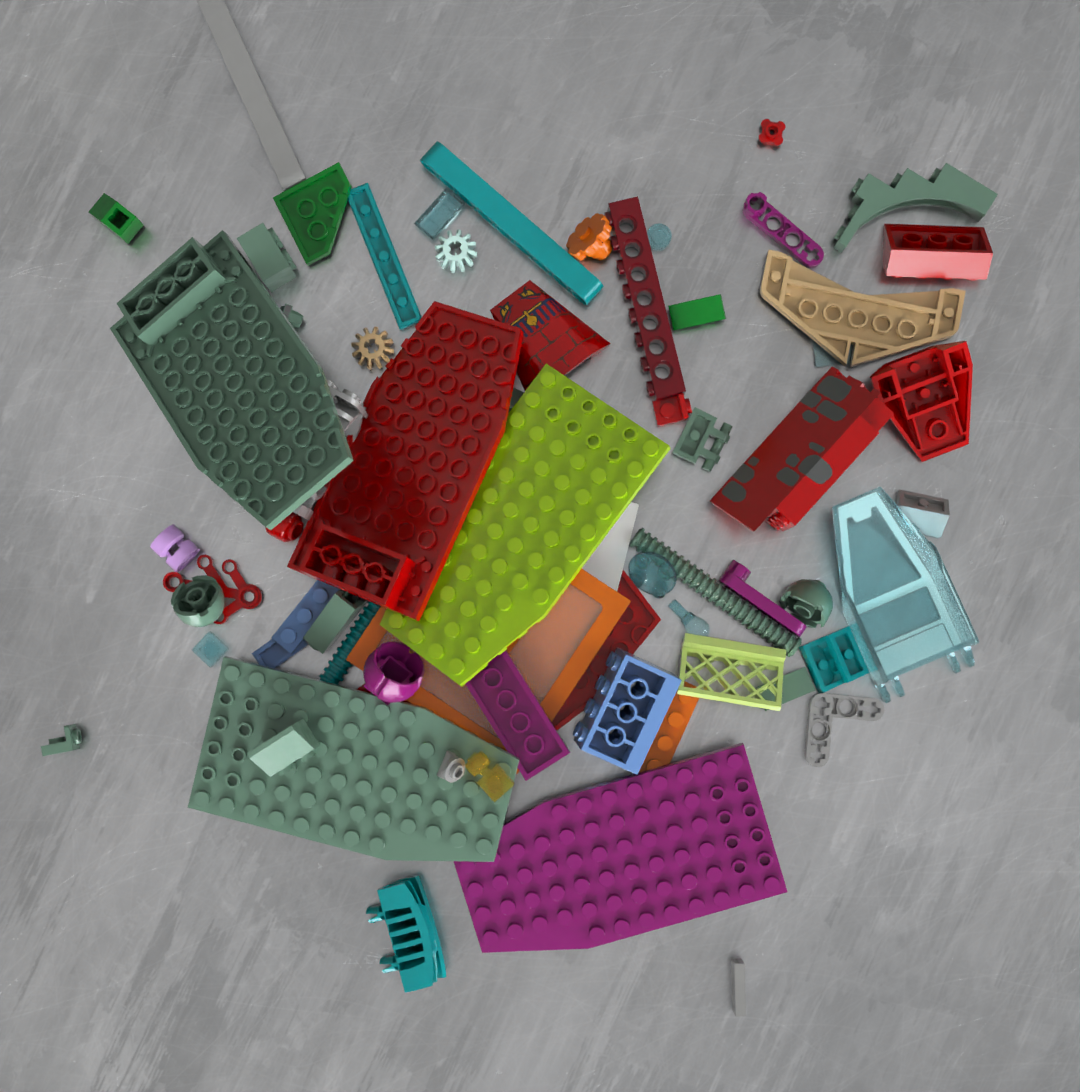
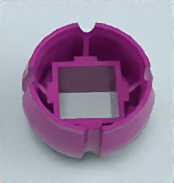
[363,642,425,705]

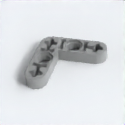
[804,693,885,767]

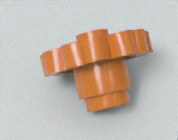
[566,213,613,261]

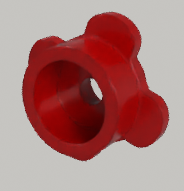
[759,119,786,146]

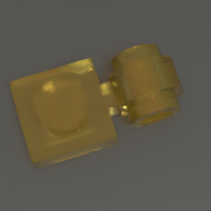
[465,751,515,803]

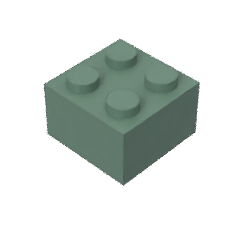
[237,223,297,293]

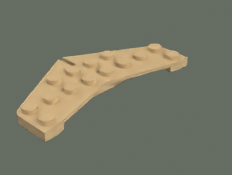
[760,250,966,367]

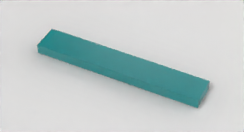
[348,183,422,331]

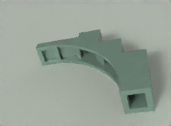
[833,163,998,253]

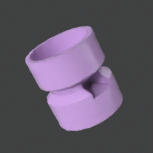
[150,524,200,573]

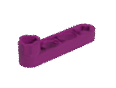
[742,192,824,268]
[718,560,807,637]

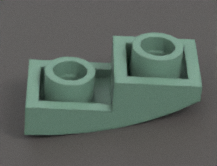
[755,667,815,711]

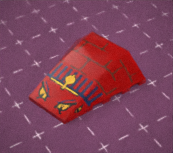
[490,280,611,391]

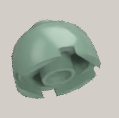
[171,575,225,627]
[780,579,833,628]

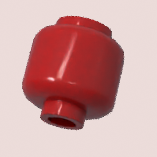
[265,512,304,542]

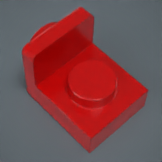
[652,393,692,427]

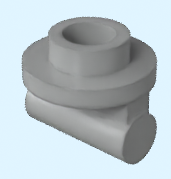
[437,751,465,783]

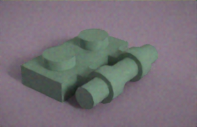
[672,407,733,472]

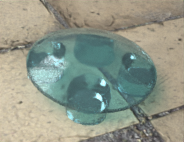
[628,552,677,598]

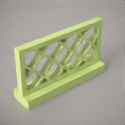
[677,633,786,711]

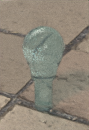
[668,599,710,637]

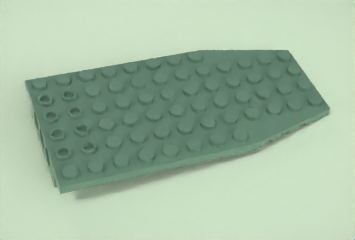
[110,230,354,530]
[188,656,520,862]

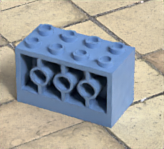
[573,647,682,775]

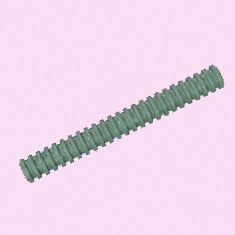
[630,528,802,657]

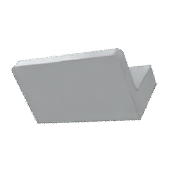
[894,490,950,538]

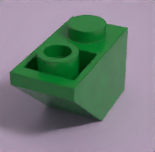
[89,193,143,244]

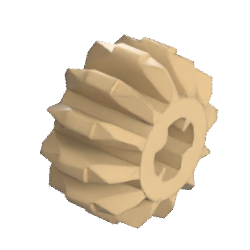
[351,327,394,370]

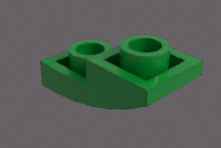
[668,294,726,331]

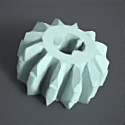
[435,229,477,273]

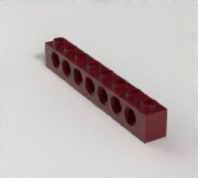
[604,196,686,401]

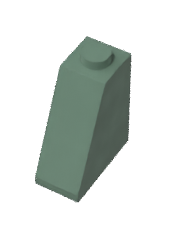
[303,589,368,654]

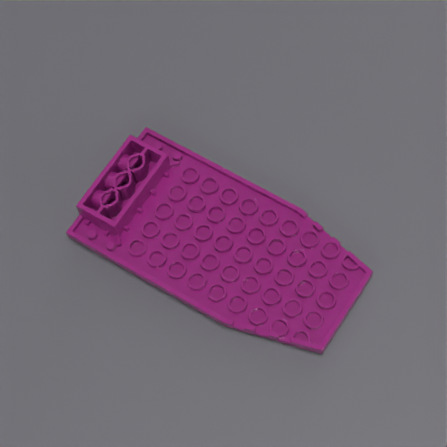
[453,743,788,953]

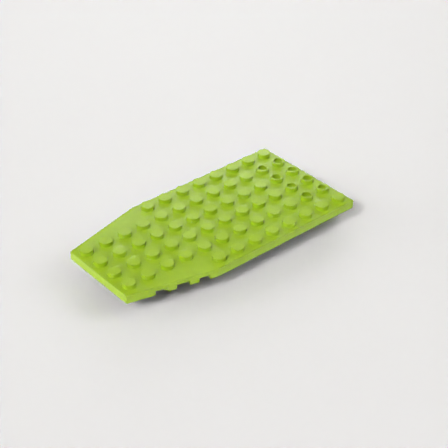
[380,364,671,687]

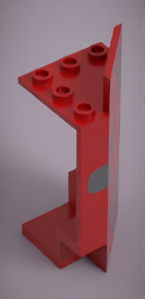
[710,366,895,532]

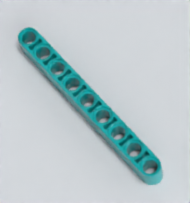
[420,141,604,306]

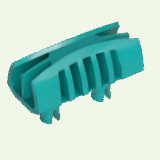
[366,876,447,993]

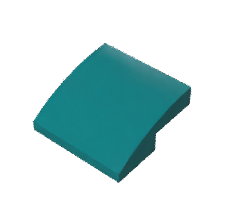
[799,626,870,693]

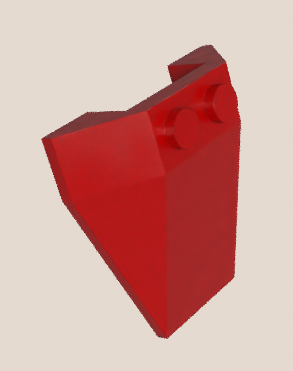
[870,341,973,462]

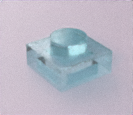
[192,631,229,667]

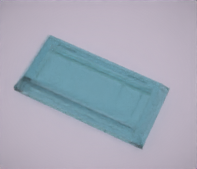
[414,187,466,240]

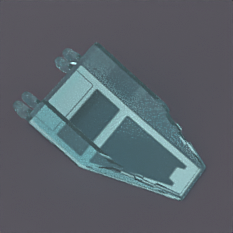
[832,487,979,703]

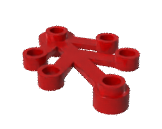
[163,555,262,625]

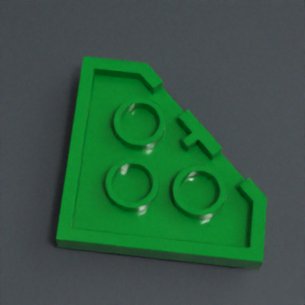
[273,162,352,266]

